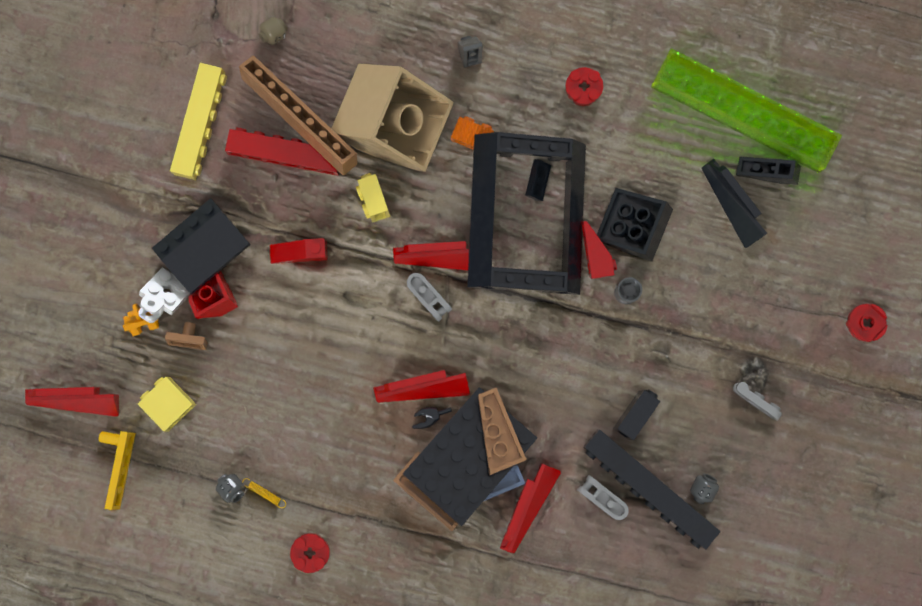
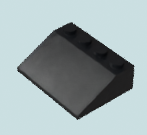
[152,198,251,295]

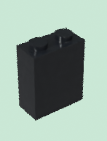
[613,389,661,440]

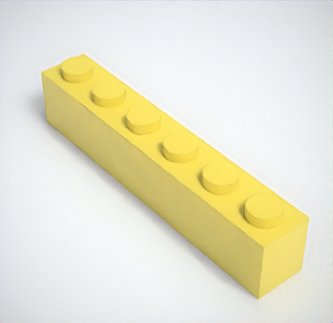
[170,63,227,180]

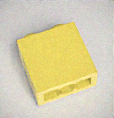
[356,173,390,222]
[138,377,197,432]

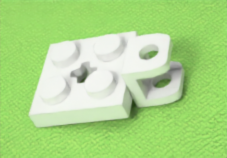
[138,267,190,323]

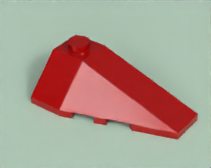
[189,270,238,319]

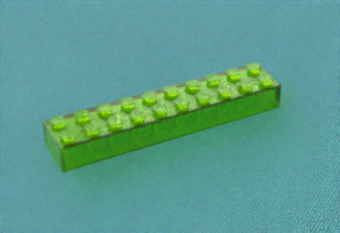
[651,48,842,173]

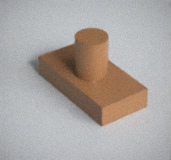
[165,322,208,350]

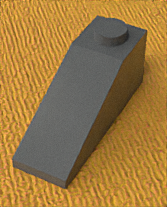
[458,36,483,68]

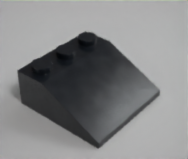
[597,188,673,261]

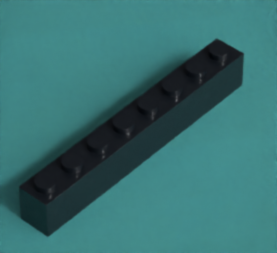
[583,429,721,550]

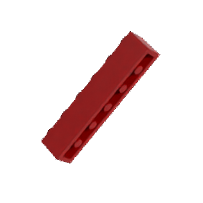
[225,127,340,176]

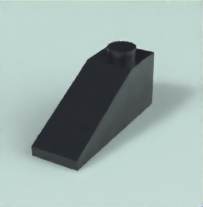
[736,157,801,185]

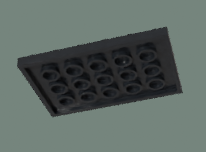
[402,387,537,527]

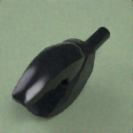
[412,407,452,429]

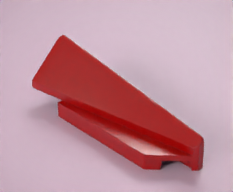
[393,241,469,270]
[373,370,470,403]
[25,387,119,417]
[500,463,561,553]

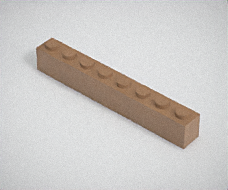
[239,55,357,176]

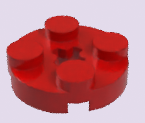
[565,67,603,106]
[846,304,888,342]
[290,533,330,573]

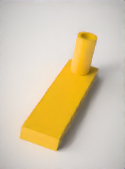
[98,431,136,510]

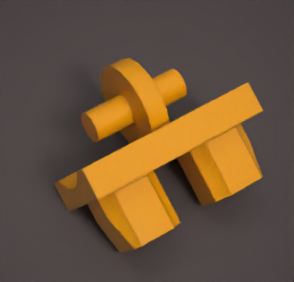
[123,303,159,336]

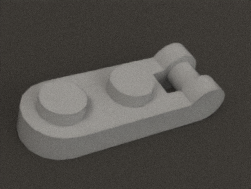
[407,273,452,322]
[733,382,782,421]
[577,475,629,520]

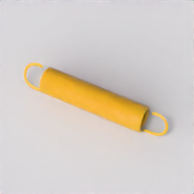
[242,478,286,508]

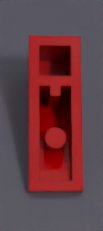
[581,221,617,279]
[270,238,328,264]

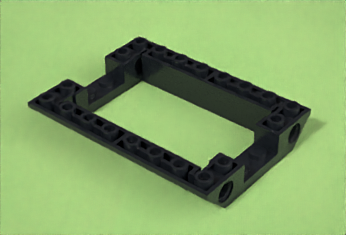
[467,132,586,295]

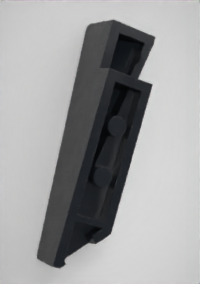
[702,158,767,248]

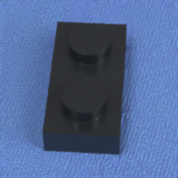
[525,159,551,201]

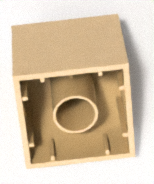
[331,64,454,172]

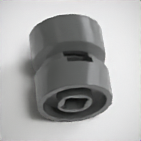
[614,277,642,305]

